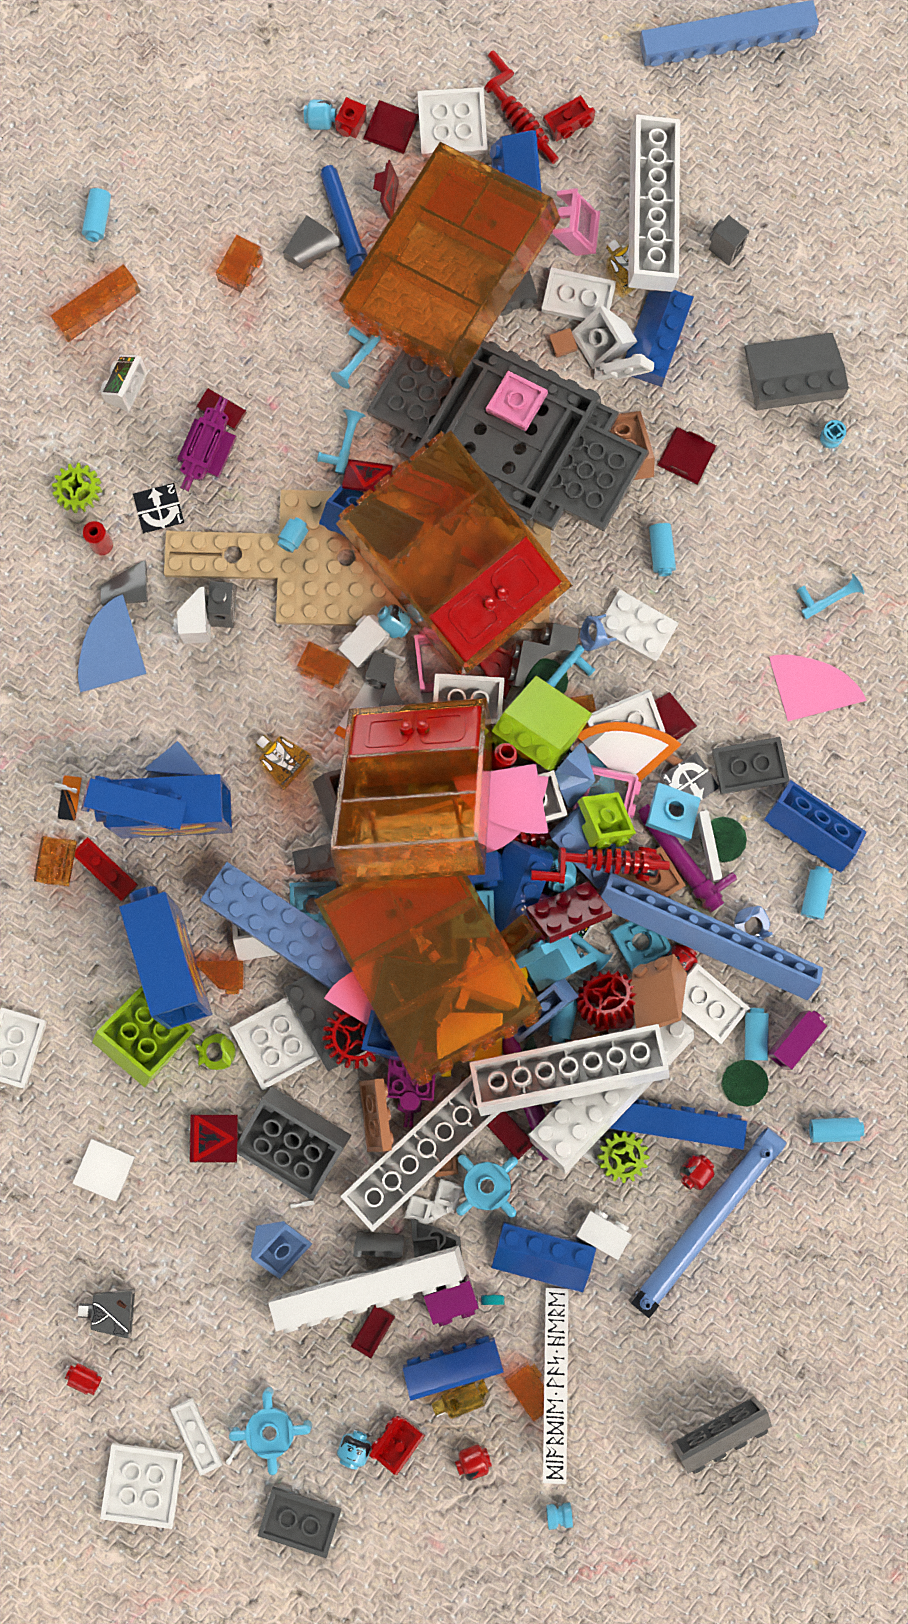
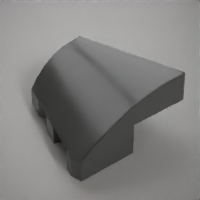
[283,215,343,270]

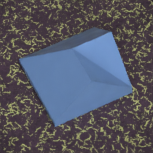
[555,743,596,808]
[251,1221,312,1279]

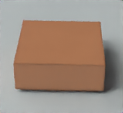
[549,328,578,358]
[435,1154,459,1177]

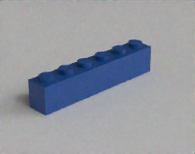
[610,1099,747,1150]

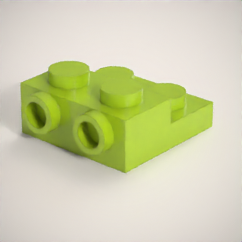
[577,792,636,850]

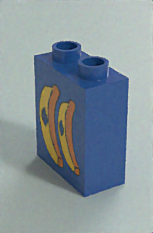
[94,774,232,839]
[119,886,213,1029]

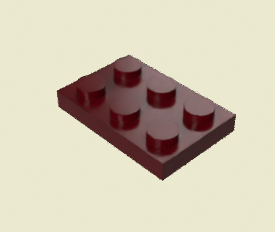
[526,881,612,944]

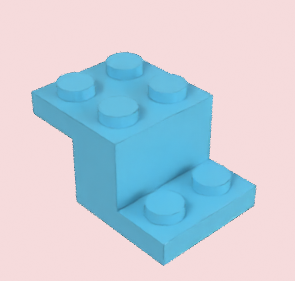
[508,936,597,991]

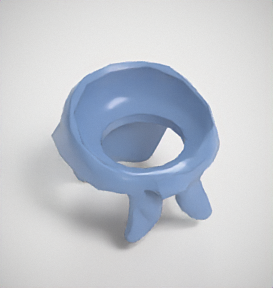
[580,614,617,651]
[734,905,773,940]

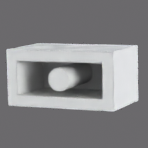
[338,615,390,668]
[575,1208,632,1260]

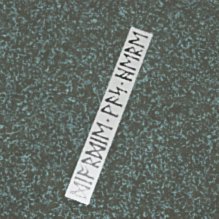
[543,1288,568,1484]

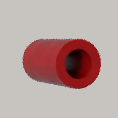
[83,521,113,556]

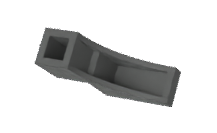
[507,623,579,687]
[365,651,413,714]

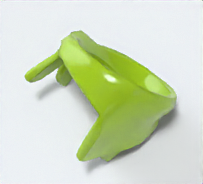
[195,1033,236,1070]

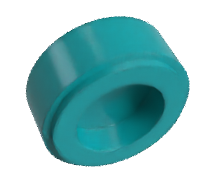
[481,1295,505,1305]

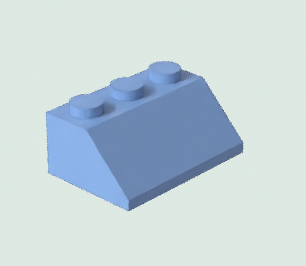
[549,806,627,889]

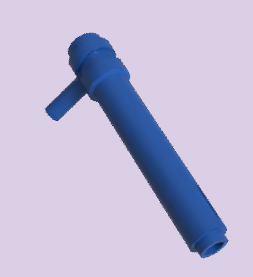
[320,165,391,281]

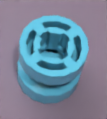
[820,420,846,449]
[546,1502,573,1530]

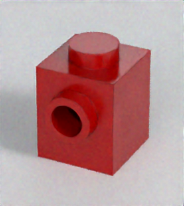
[335,97,367,139]

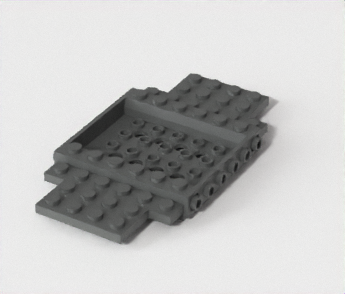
[367,336,648,532]

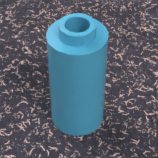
[82,188,111,242]
[649,523,676,577]
[801,866,833,920]
[548,993,579,1043]
[744,1008,769,1061]
[809,1117,864,1143]

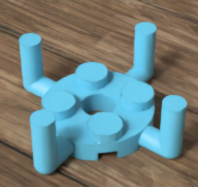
[456,1154,518,1217]
[229,1387,312,1475]

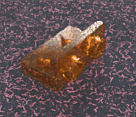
[34,836,77,887]

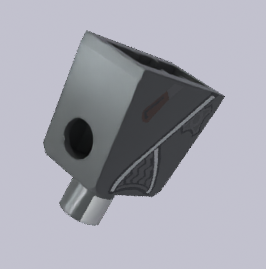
[207,581,237,628]
[78,1289,135,1338]

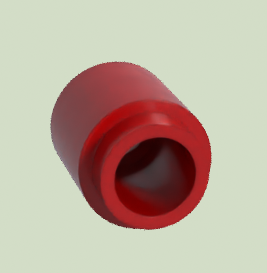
[488,743,517,771]
[65,1363,103,1396]

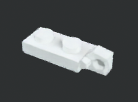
[594,354,654,381]

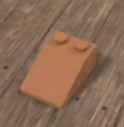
[610,411,655,480]
[630,954,687,1028]

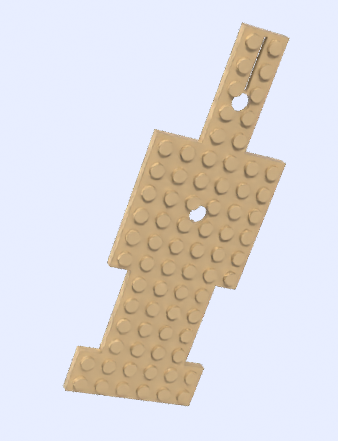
[164,490,551,631]

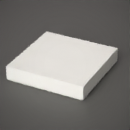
[72,1139,136,1201]

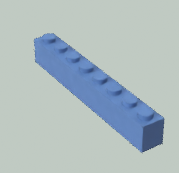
[639,0,819,66]

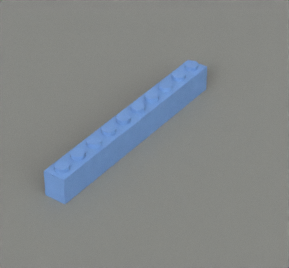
[599,872,823,1001]

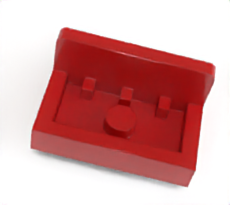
[543,95,596,142]
[369,1416,426,1475]

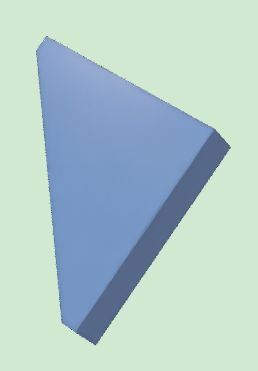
[145,741,205,775]

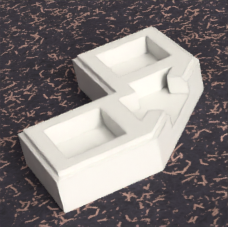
[404,1179,463,1225]

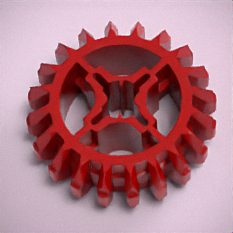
[576,970,636,1031]
[322,1009,376,1069]

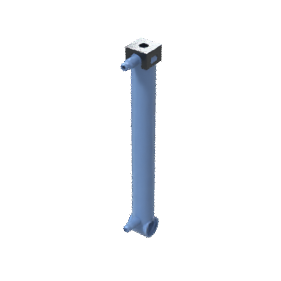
[628,1127,787,1319]

